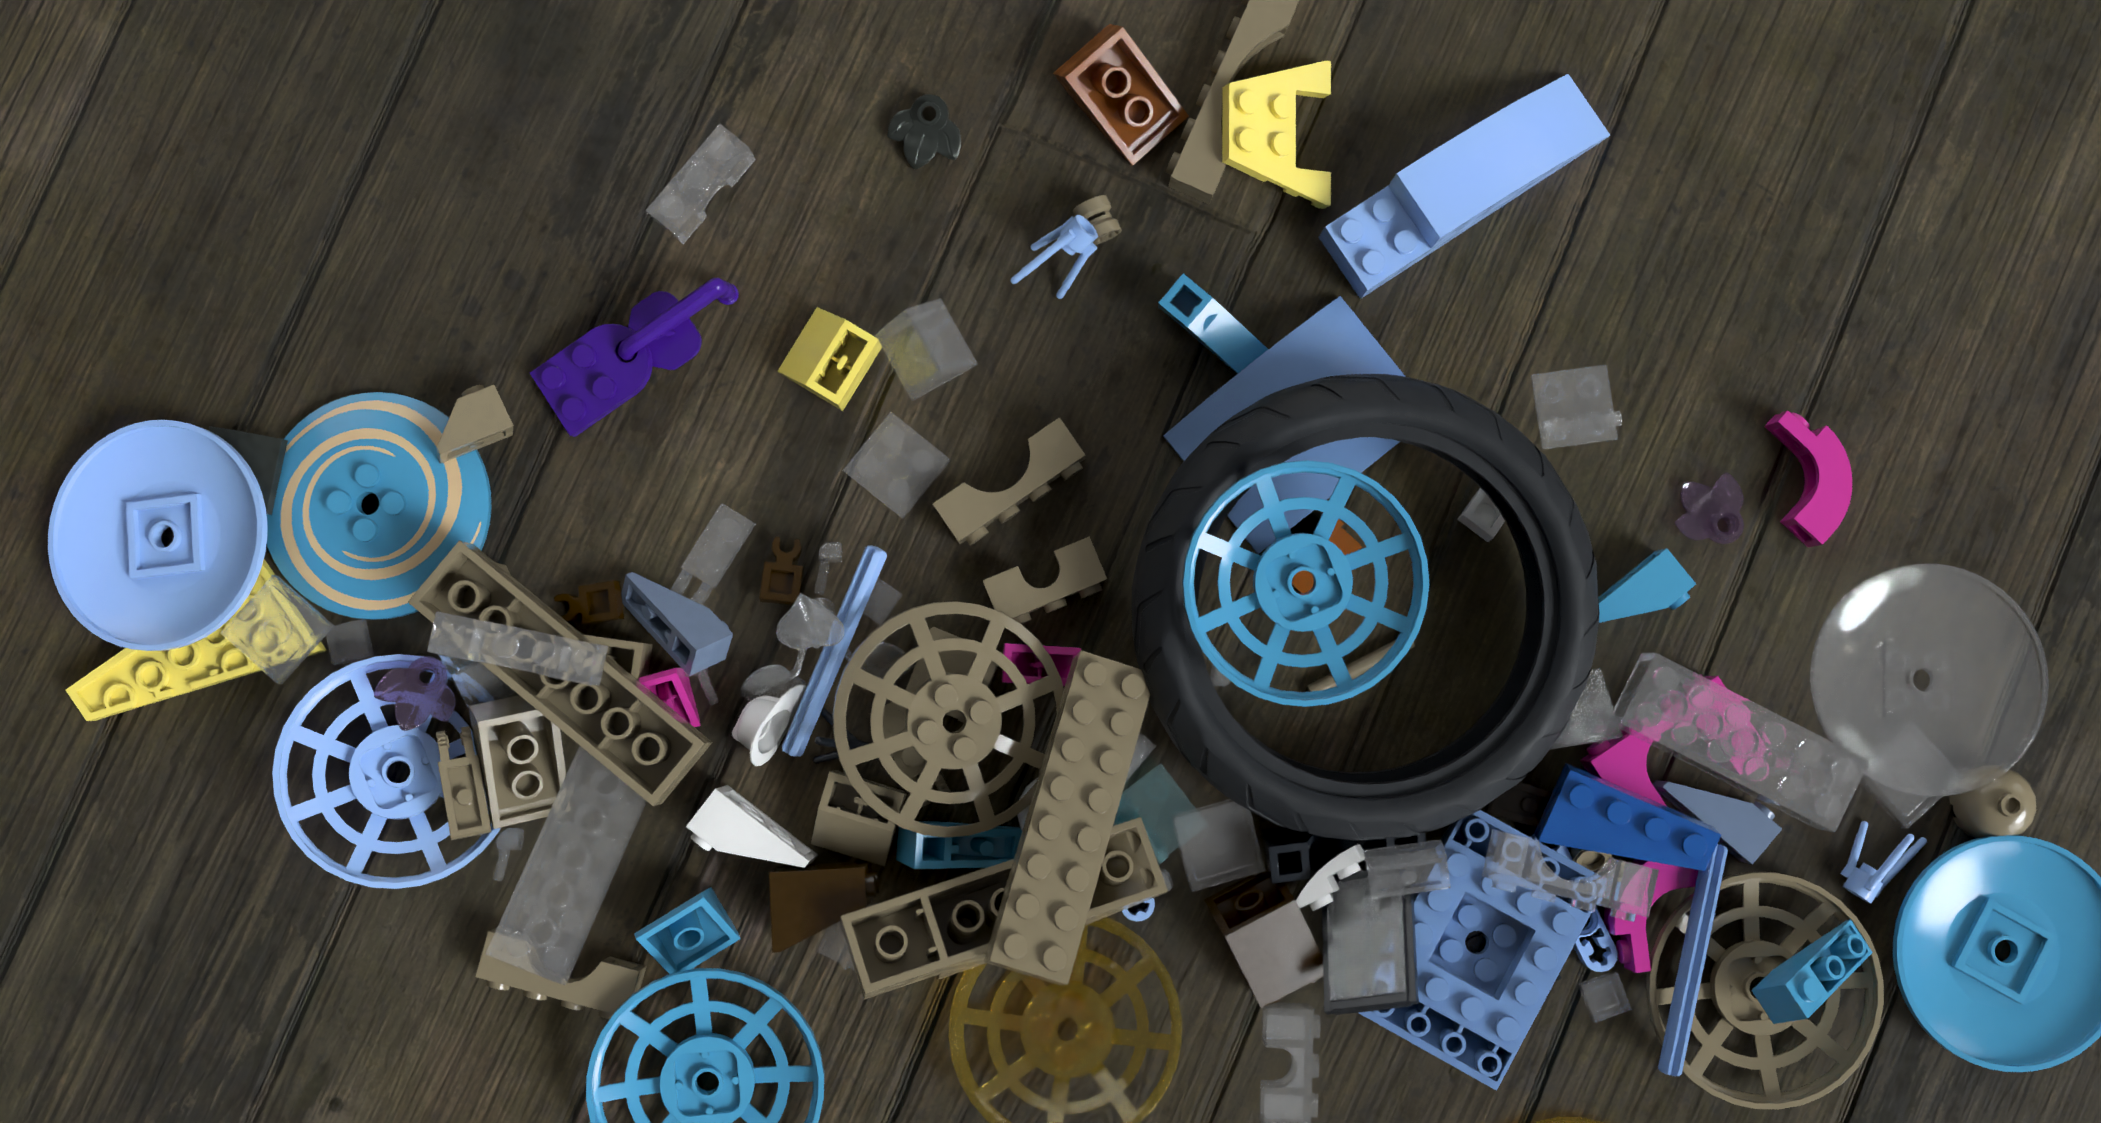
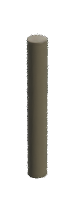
[1307,640,1415,692]

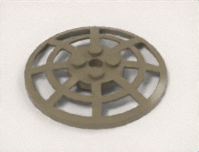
[832,601,1064,838]
[1646,872,1884,1110]

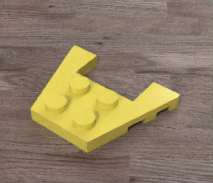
[1222,61,1331,209]

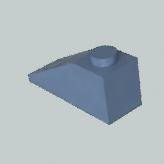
[621,572,733,676]
[1652,780,1782,864]

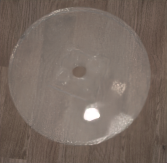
[1810,564,2049,797]

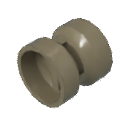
[1073,195,1122,245]

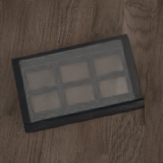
[1322,866,1419,1015]

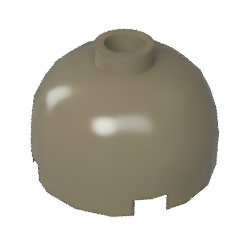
[1949,765,2036,839]

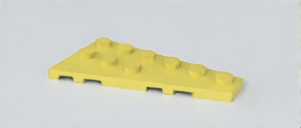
[66,559,327,721]

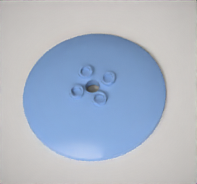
[48,420,267,651]

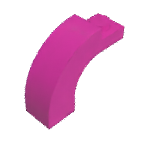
[1764,410,1852,548]
[1604,859,1699,973]

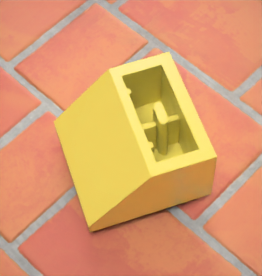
[777,307,882,411]

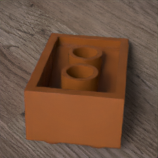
[1053,24,1189,166]

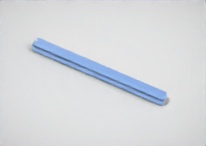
[782,545,887,757]

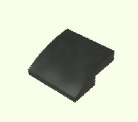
[209,426,288,515]

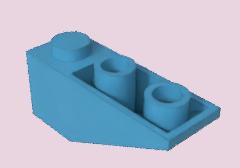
[1158,273,1268,374]
[1751,919,1873,1024]

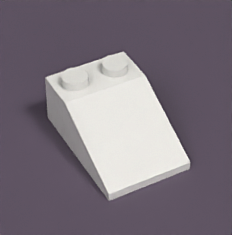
[686,785,818,868]

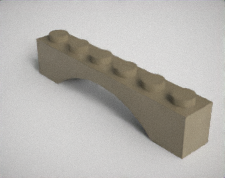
[1165,0,1300,204]

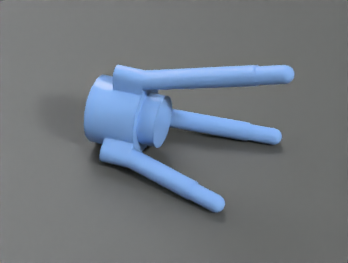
[1011,215,1098,299]
[1840,821,1927,904]

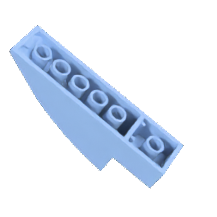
[1319,74,1610,299]

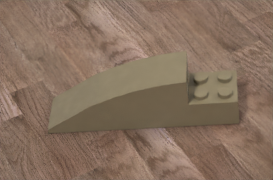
[840,817,1168,1000]

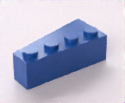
[1534,763,1721,871]

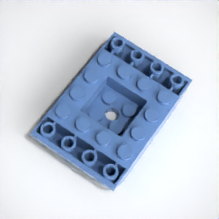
[1359,810,1609,1091]

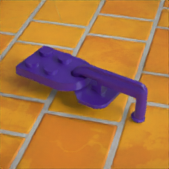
[530,278,739,437]

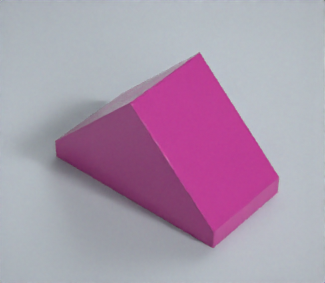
[1002,643,1081,686]
[639,668,701,727]

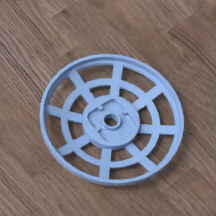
[272,654,501,889]

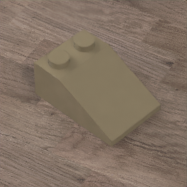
[469,695,571,829]

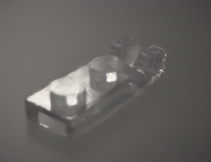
[670,503,756,605]

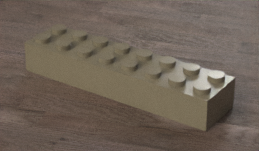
[408,540,713,806]
[984,650,1150,985]

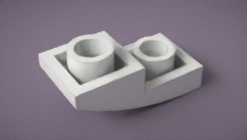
[1296,844,1367,911]

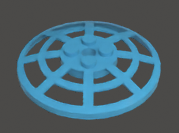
[1182,460,1429,707]
[586,968,824,1123]

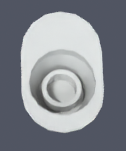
[732,685,806,766]

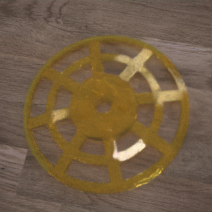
[949,917,1183,1123]

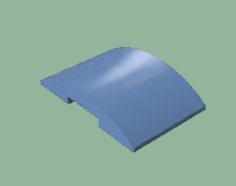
[1163,296,1406,554]

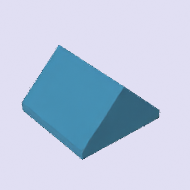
[634,887,741,974]

